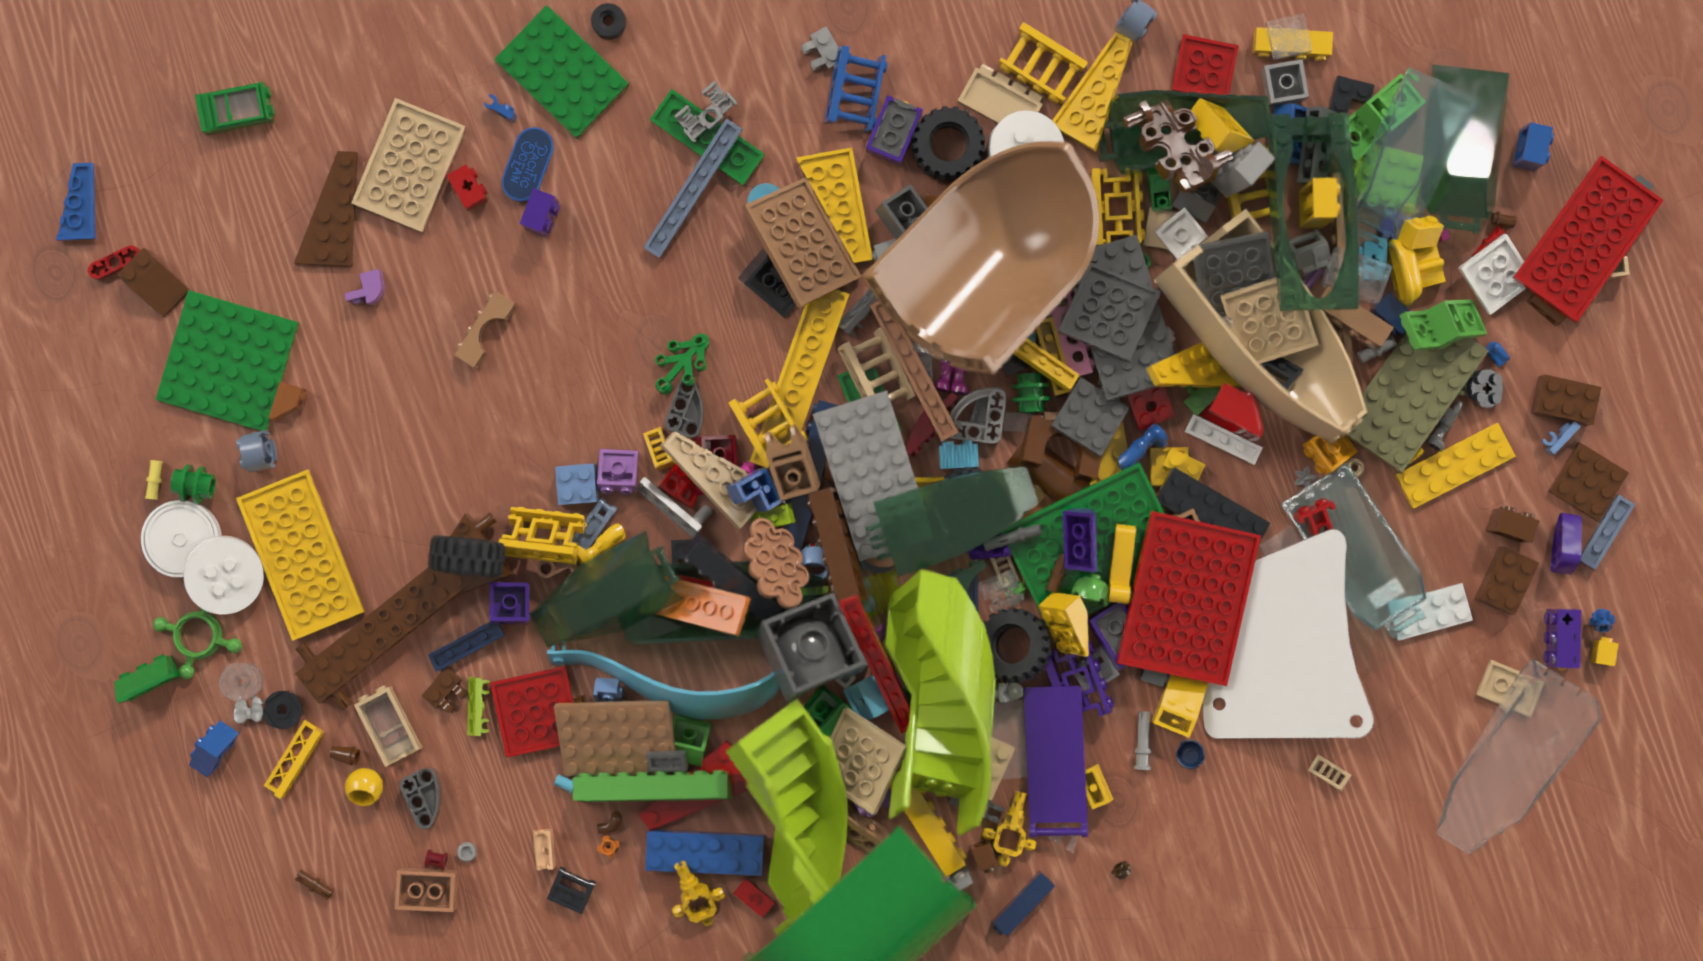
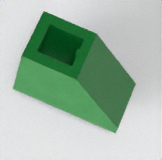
[1146,167,1172,212]

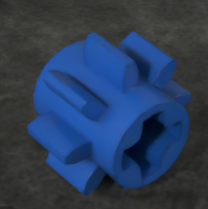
[1589,609,1615,633]

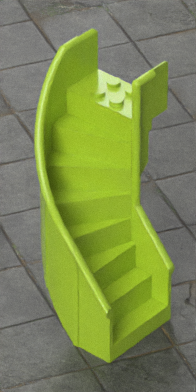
[883,569,996,836]
[726,699,848,936]

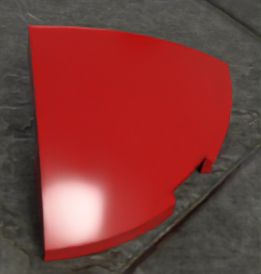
[658,463,698,509]

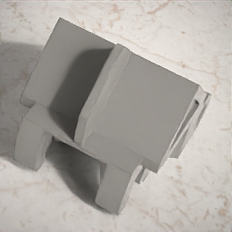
[1284,228,1331,278]

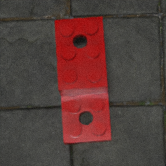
[1126,386,1175,431]

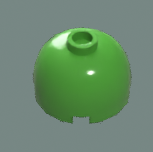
[1070,574,1109,607]

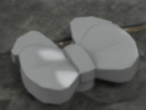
[234,697,264,724]

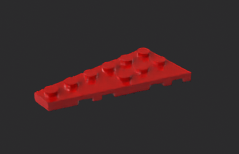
[638,740,749,830]

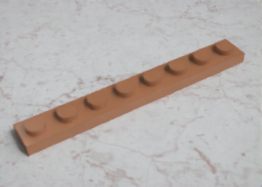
[870,301,959,442]

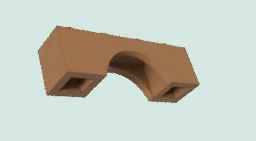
[455,291,517,369]

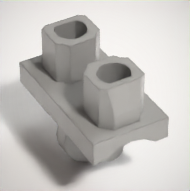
[995,682,1023,703]

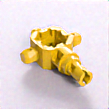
[982,791,1036,867]
[672,861,725,927]

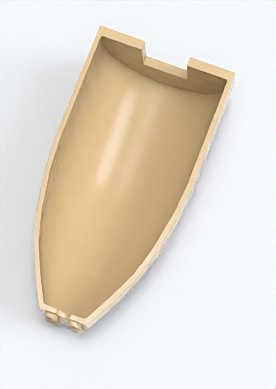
[1154,209,1367,444]

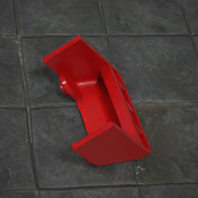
[1199,382,1264,442]

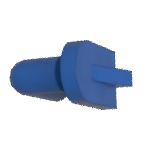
[1486,342,1510,367]

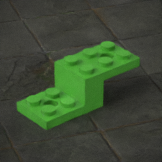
[1328,73,1426,164]
[1400,299,1487,351]

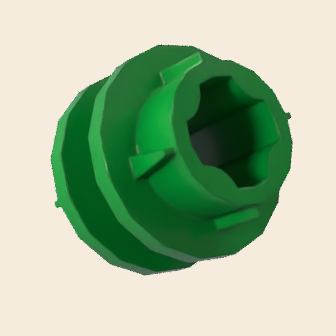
[1011,373,1050,413]
[170,464,216,504]

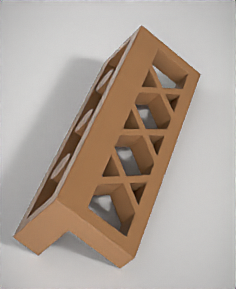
[846,802,892,853]

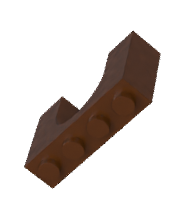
[1019,415,1102,483]

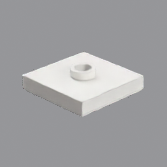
[1154,207,1208,260]

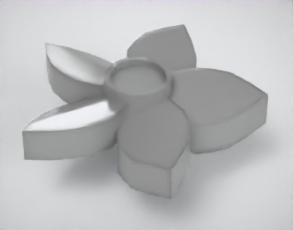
[1294,466,1317,489]

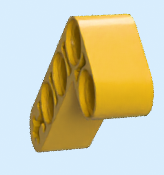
[1108,524,1136,604]

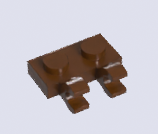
[421,667,468,713]

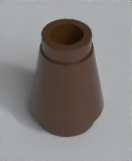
[330,746,360,766]

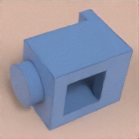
[593,677,624,702]

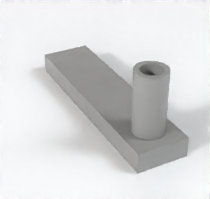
[637,477,713,538]

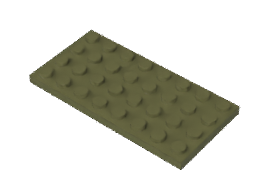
[1345,307,1489,474]

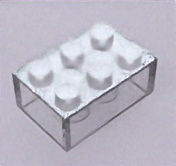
[1320,246,1392,305]

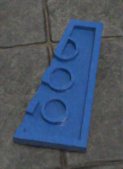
[56,163,96,241]

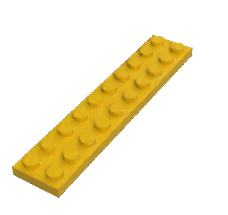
[750,290,850,467]

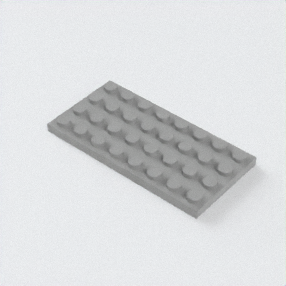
[813,390,934,561]

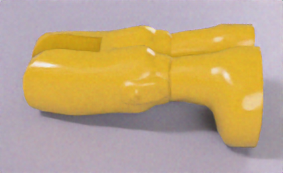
[576,523,626,571]

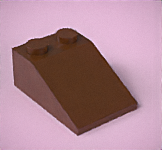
[117,248,190,317]

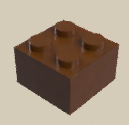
[1486,506,1540,543]

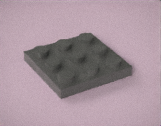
[1050,377,1129,457]

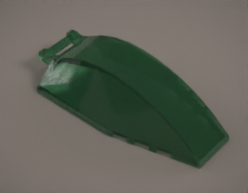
[529,531,683,647]

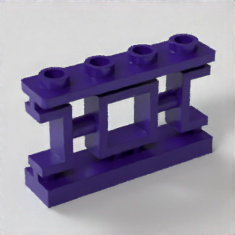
[1045,641,1114,716]

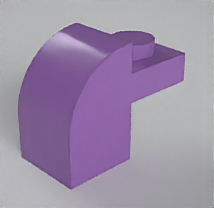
[345,269,385,306]

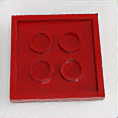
[1171,34,1239,102]

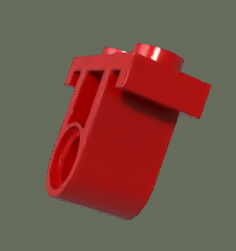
[1292,498,1336,537]

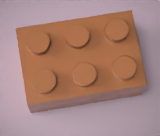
[395,868,459,912]

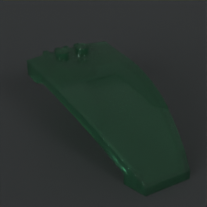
[866,466,1039,576]

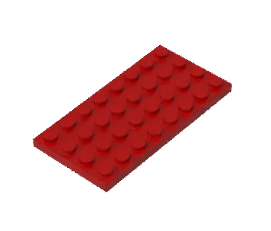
[1512,155,1664,323]

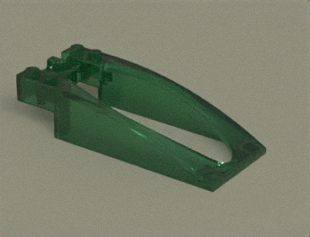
[1266,113,1359,311]

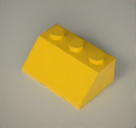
[1191,98,1254,153]

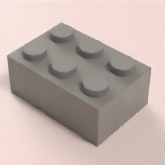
[1212,142,1275,198]

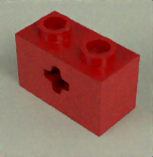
[446,164,488,211]

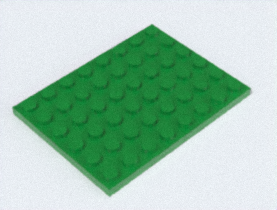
[1000,462,1165,629]

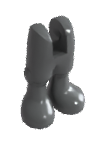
[1424,401,1463,452]

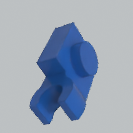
[484,94,517,123]

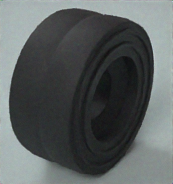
[591,3,626,40]

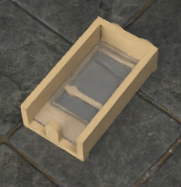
[354,685,423,767]

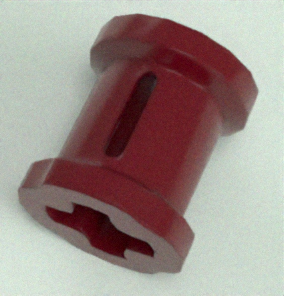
[425,849,448,870]

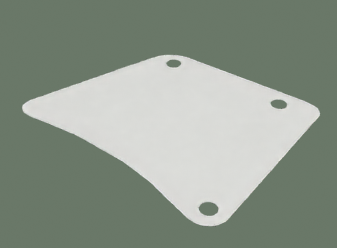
[1203,530,1373,738]

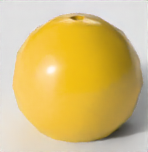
[345,768,383,806]

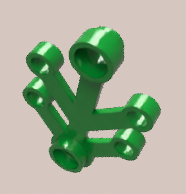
[655,333,710,395]

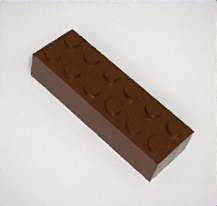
[807,488,869,604]

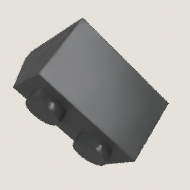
[1172,182,1221,223]

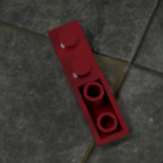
[906,392,958,457]

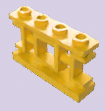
[1090,167,1145,246]
[499,507,587,564]

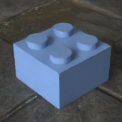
[555,463,599,506]

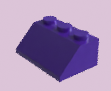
[1063,508,1097,572]

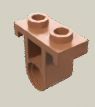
[536,540,580,578]

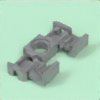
[674,81,738,143]

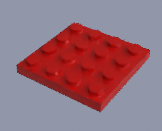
[490,666,574,758]

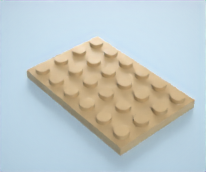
[351,98,467,233]

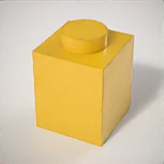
[1590,637,1619,666]

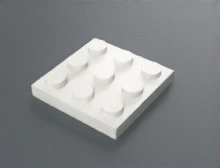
[1458,234,1526,315]

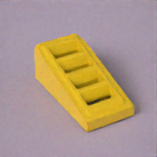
[643,427,675,471]

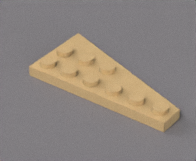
[660,432,757,529]

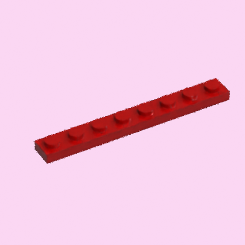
[839,594,911,733]

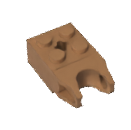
[765,424,820,500]

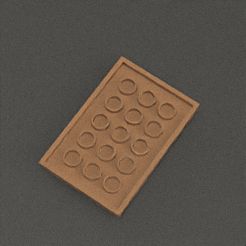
[742,177,862,308]
[554,700,677,776]

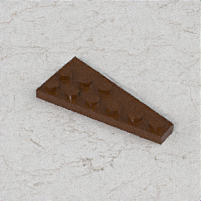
[294,151,358,266]

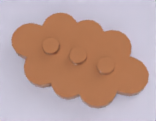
[742,518,809,609]

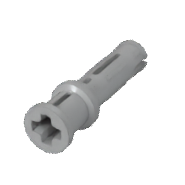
[1134,711,1152,770]

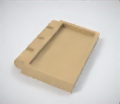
[957,64,1043,124]

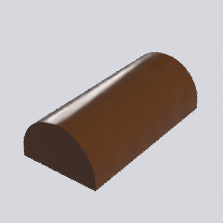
[1006,442,1089,502]

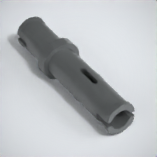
[983,524,1042,551]

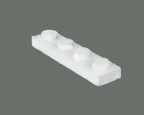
[1185,414,1263,465]

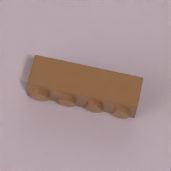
[1317,286,1394,349]

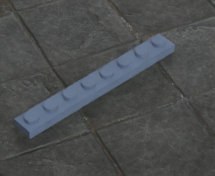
[643,119,743,258]

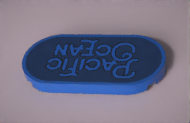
[502,127,554,202]

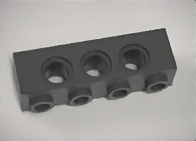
[1297,106,1336,185]

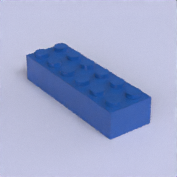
[645,829,764,876]

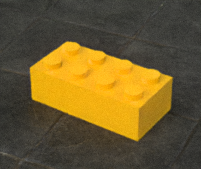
[1299,178,1340,229]

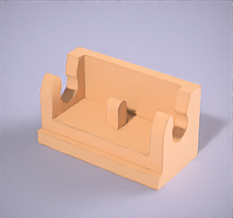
[533,828,556,871]

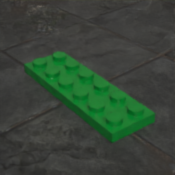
[649,88,765,186]

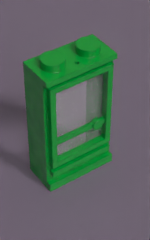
[195,81,275,135]

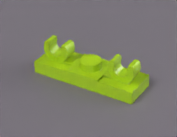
[467,677,490,736]

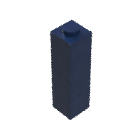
[992,870,1055,936]

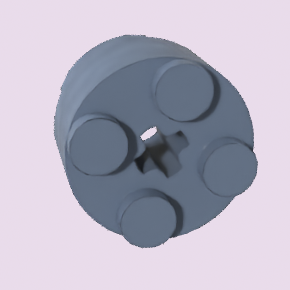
[1114,0,1158,42]
[236,430,277,473]

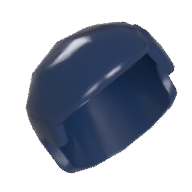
[1176,739,1206,770]

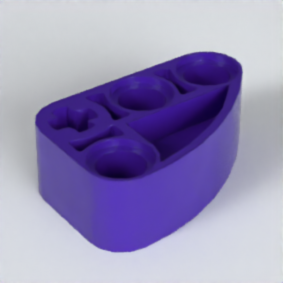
[1550,513,1582,575]

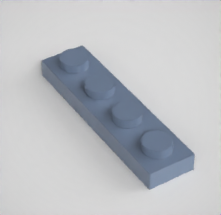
[1580,495,1635,570]

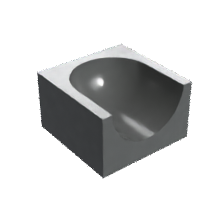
[756,593,866,704]

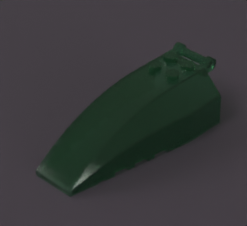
[1099,90,1273,175]

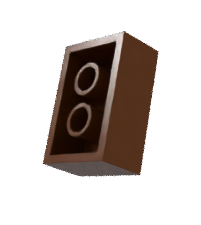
[1531,374,1602,426]
[1474,546,1539,615]

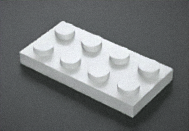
[1387,583,1473,640]

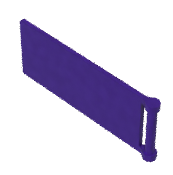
[1024,686,1089,838]

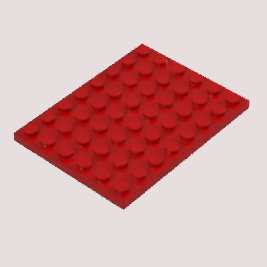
[1116,511,1261,686]

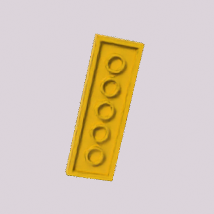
[1395,422,1516,509]

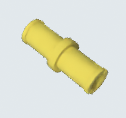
[145,460,163,500]

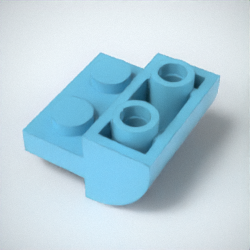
[843,675,890,721]

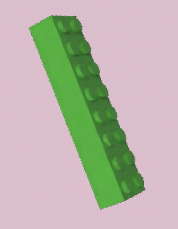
[573,771,733,802]

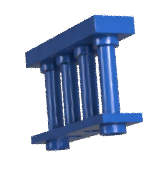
[824,45,887,133]

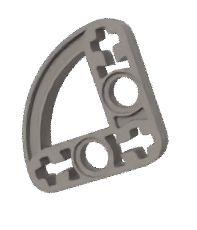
[950,387,1006,444]

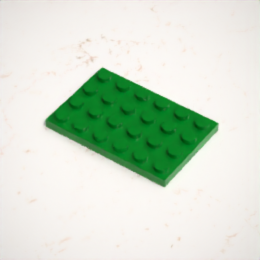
[494,5,629,139]

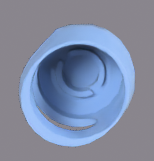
[801,543,829,581]

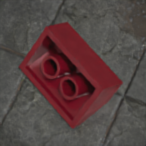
[691,435,738,496]

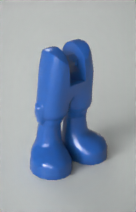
[1118,423,1169,470]

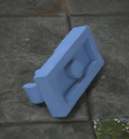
[1541,421,1581,455]

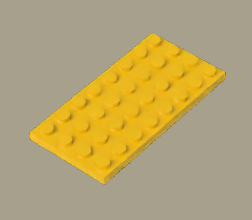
[236,470,365,641]

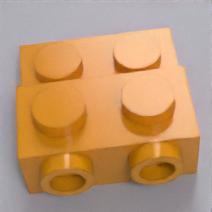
[1302,435,1358,476]

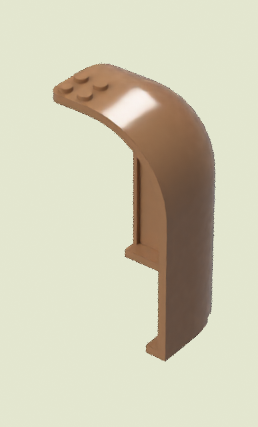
[862,141,1099,374]

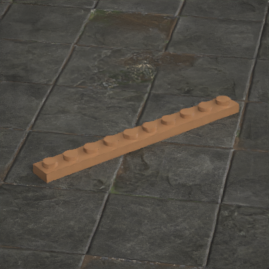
[1327,171,1353,363]

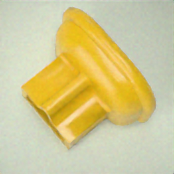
[1387,239,1446,307]

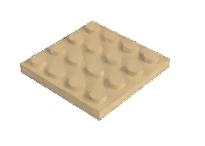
[1220,271,1319,364]
[830,708,907,815]

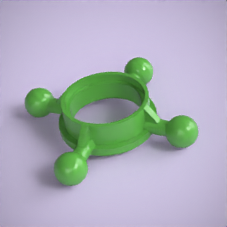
[153,608,242,680]

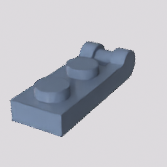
[572,498,618,549]

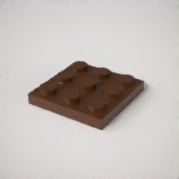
[1548,442,1629,522]

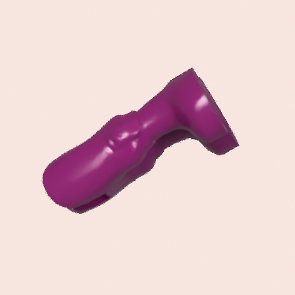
[933,358,968,395]

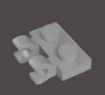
[801,26,839,71]

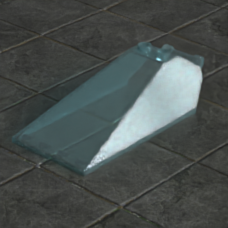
[1345,67,1481,249]
[1281,462,1427,638]

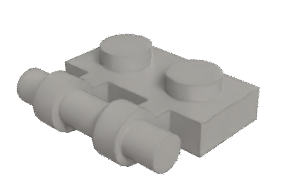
[942,865,973,891]

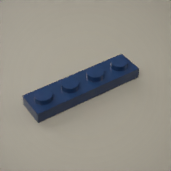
[428,622,505,672]

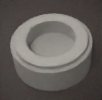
[457,842,477,862]

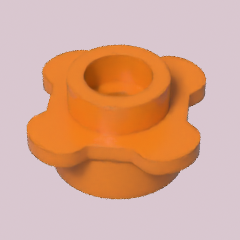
[597,835,620,858]

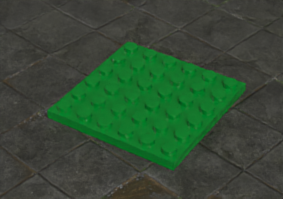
[155,290,299,431]

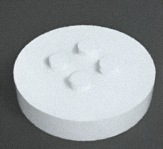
[987,111,1064,158]
[141,500,222,577]
[183,536,264,614]

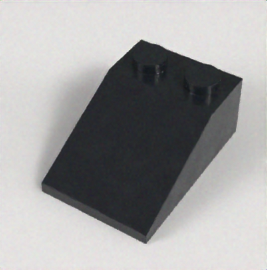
[738,249,796,318]

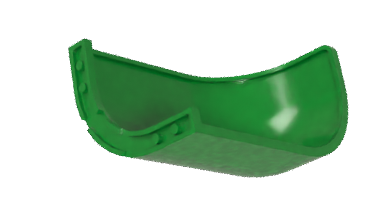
[742,825,977,961]

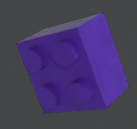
[519,188,561,237]
[489,582,529,625]

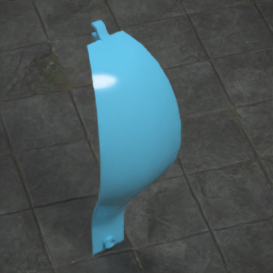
[547,645,780,720]

